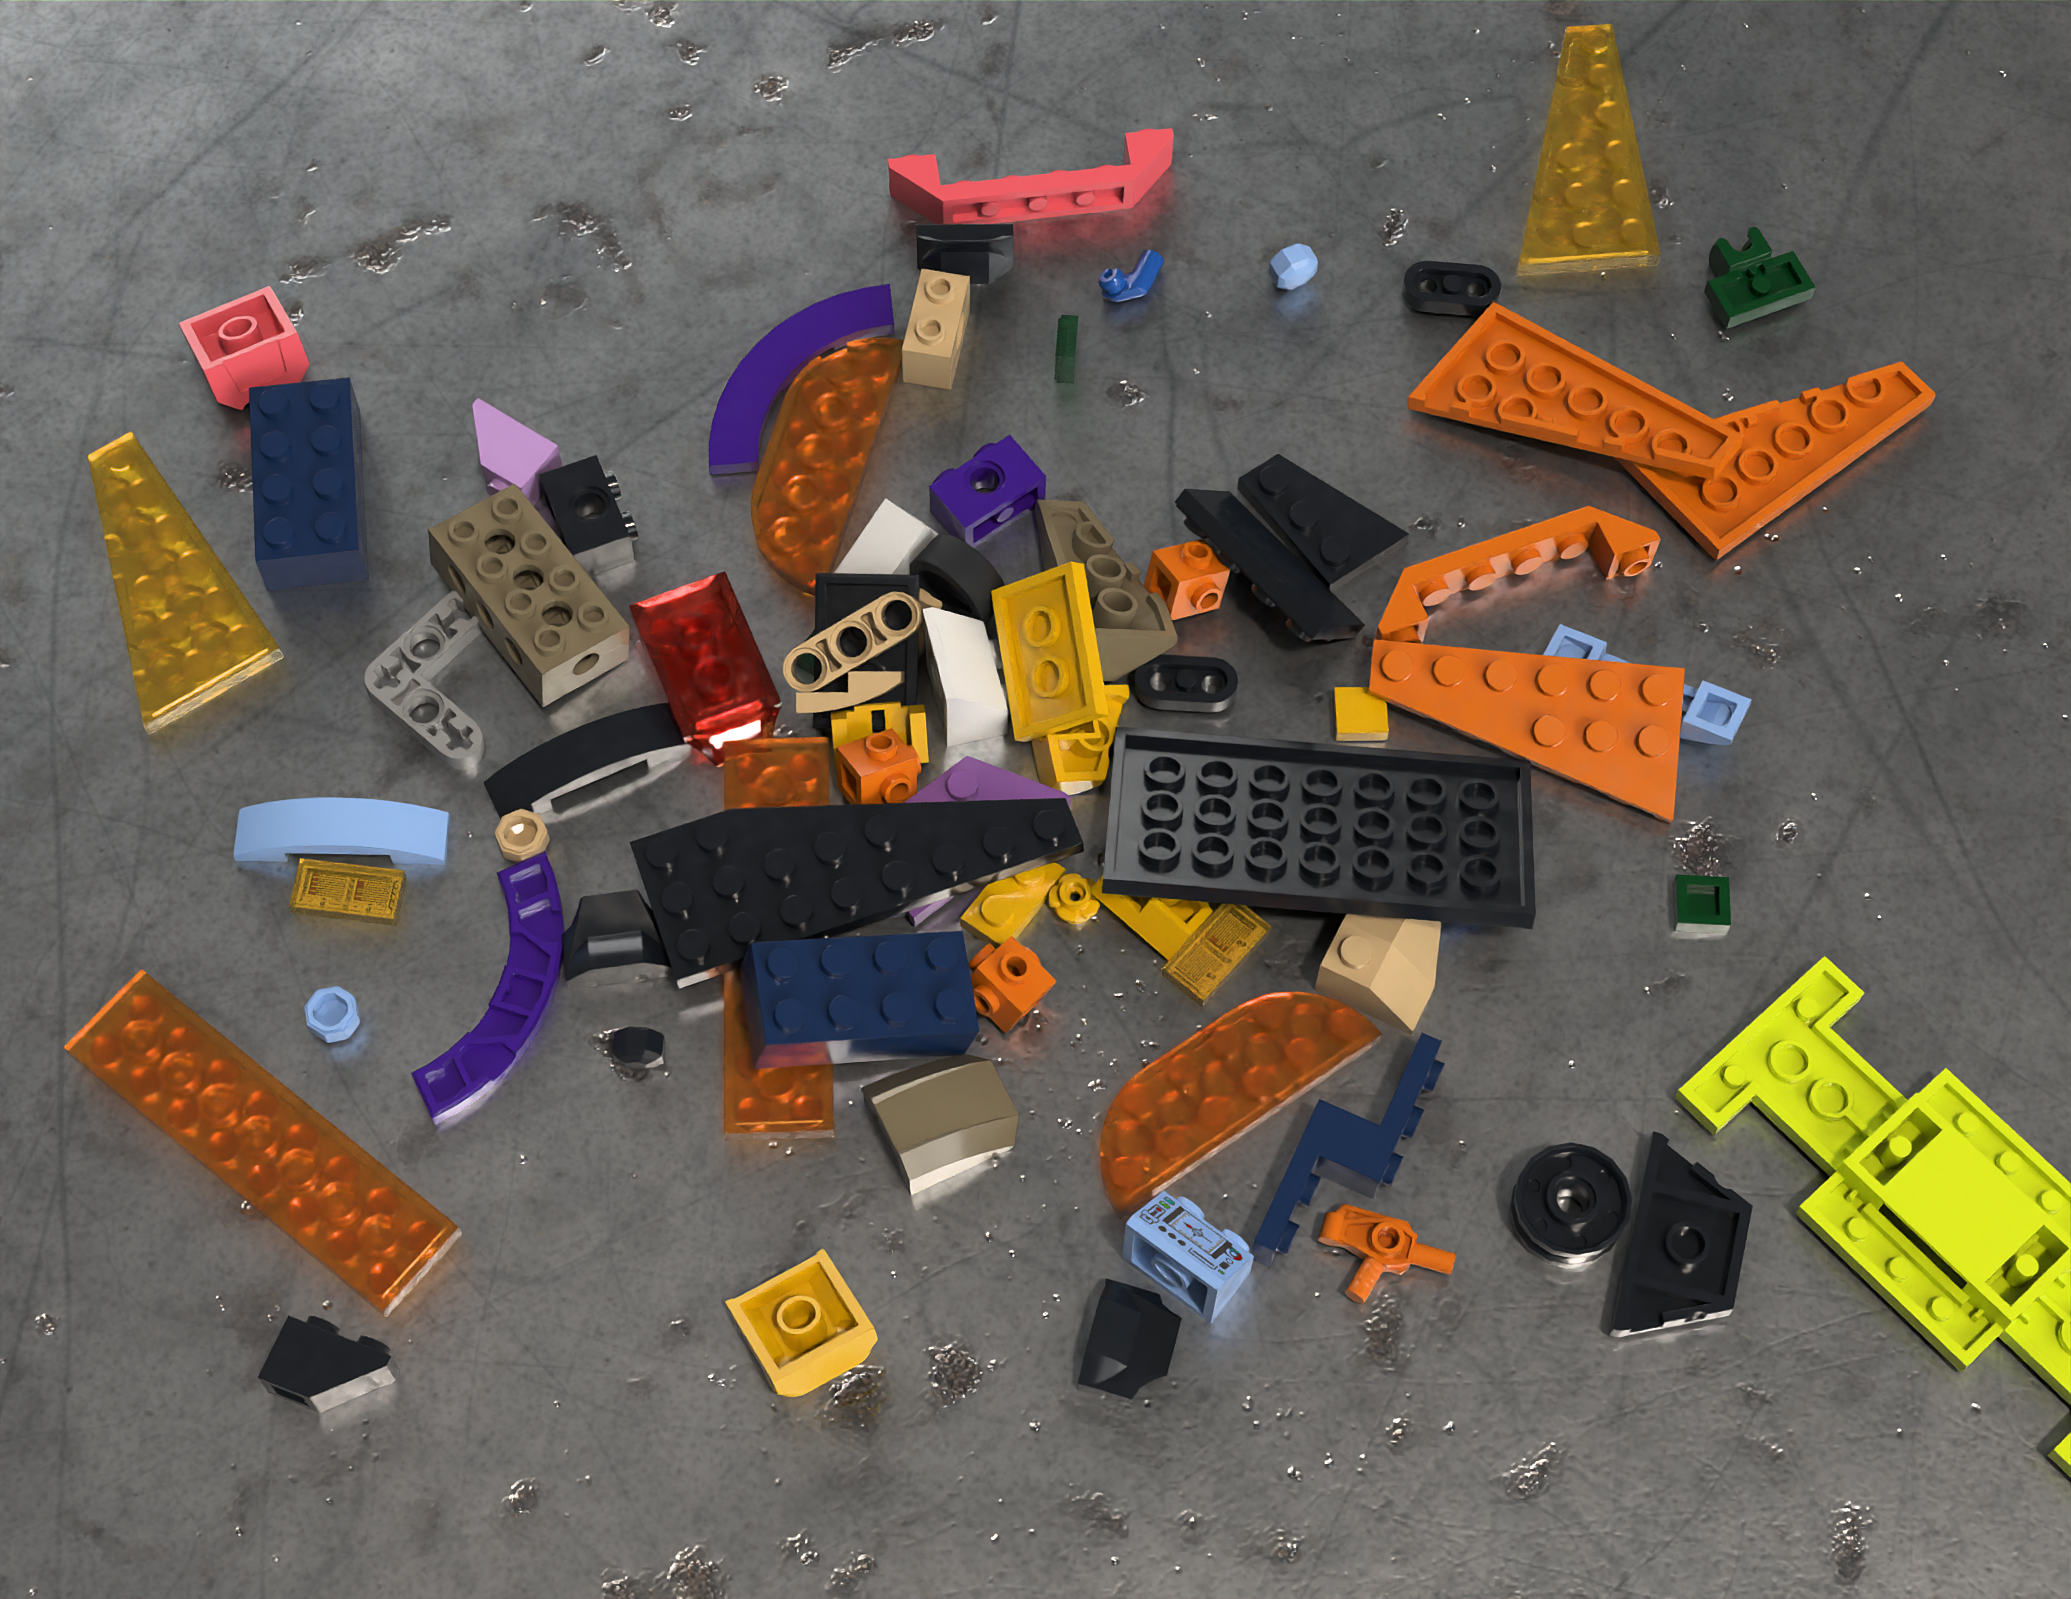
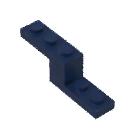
[1251,1033,1445,1268]

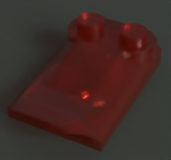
[629,571,782,767]

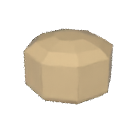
[494,809,550,863]

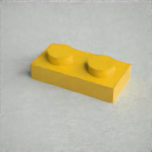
[960,862,1066,949]

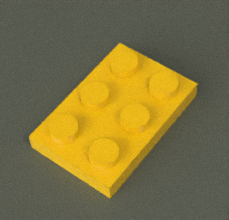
[991,561,1109,742]

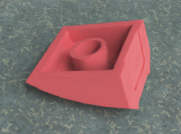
[178,286,310,410]

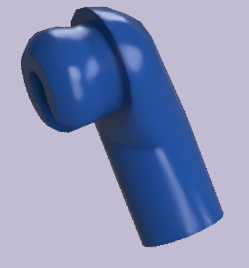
[1098,250,1164,302]

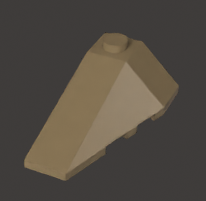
[1035,499,1178,682]

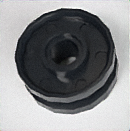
[1509,1142,1632,1269]

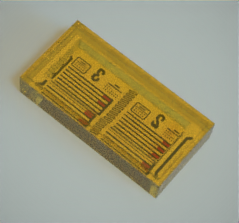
[289,858,407,926]
[1162,903,1272,1007]

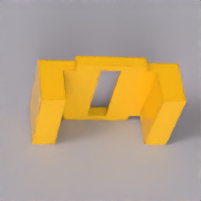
[831,701,929,770]

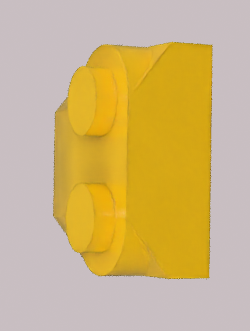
[725,1248,878,1397]

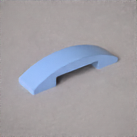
[1543,624,1751,745]
[233,797,450,865]

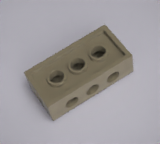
[428,484,630,707]

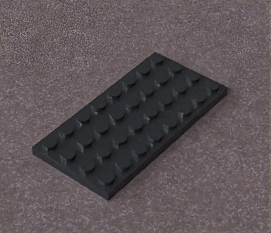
[1102,727,1536,929]

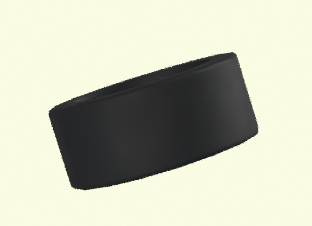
[909,534,1005,625]

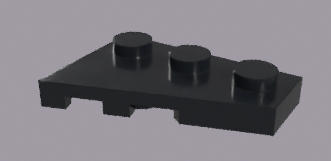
[1237,454,1409,592]

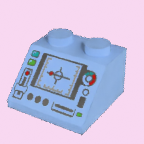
[1122,1191,1254,1324]

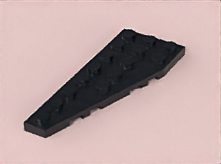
[630,798,1084,989]

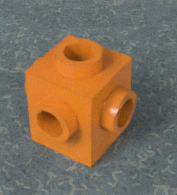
[1144,539,1230,620]
[836,728,921,805]
[968,935,1057,1034]

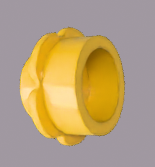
[1048,873,1100,924]

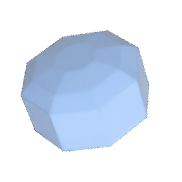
[1268,243,1318,290]
[304,986,361,1043]

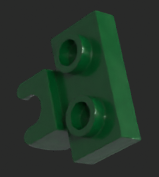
[1704,227,1816,329]

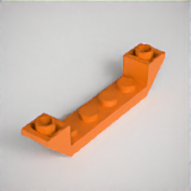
[1375,506,1660,644]

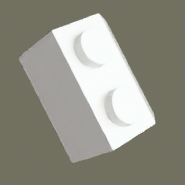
[922,607,1010,747]

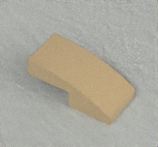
[796,671,905,713]

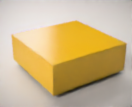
[1333,687,1389,741]

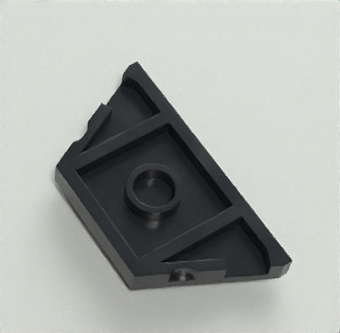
[1610,1131,1753,1337]

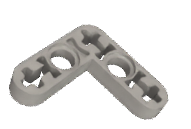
[364,591,486,770]

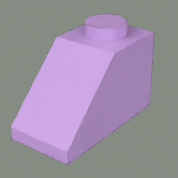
[472,398,562,506]

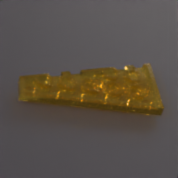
[1516,24,1661,276]
[87,431,284,735]

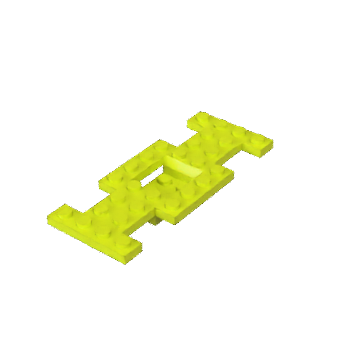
[1674,956,2071,1478]

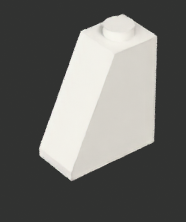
[834,498,939,575]

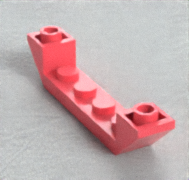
[888,128,1174,224]

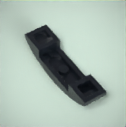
[484,702,696,820]

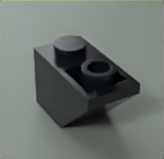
[258,1315,400,1413]

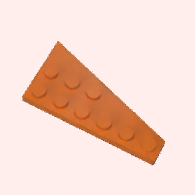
[1408,302,1743,480]
[1368,639,1685,824]

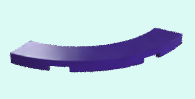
[709,284,895,475]
[411,851,565,1125]

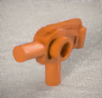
[1318,1204,1456,1304]

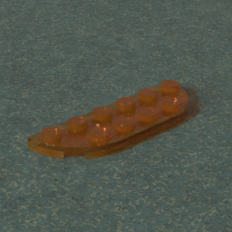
[751,337,904,596]
[1099,992,1382,1219]

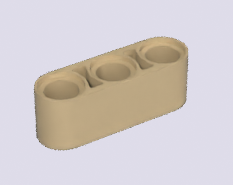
[783,592,923,692]

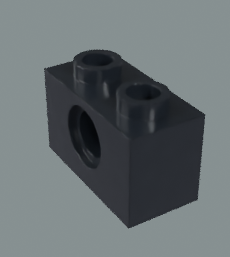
[539,455,639,576]

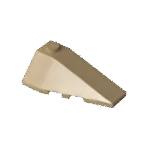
[1314,914,1441,1035]

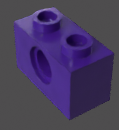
[929,435,1046,548]

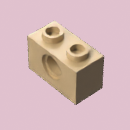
[902,269,970,390]

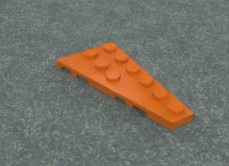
[1615,361,1936,560]

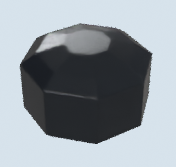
[612,1026,666,1070]

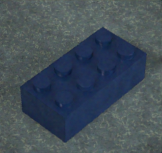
[249,377,369,591]
[740,931,980,1069]

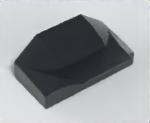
[916,224,1014,284]
[561,889,674,990]
[1077,1278,1182,1404]

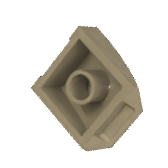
[863,1054,1019,1195]

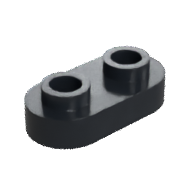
[1402,261,1501,316]
[1134,654,1238,712]

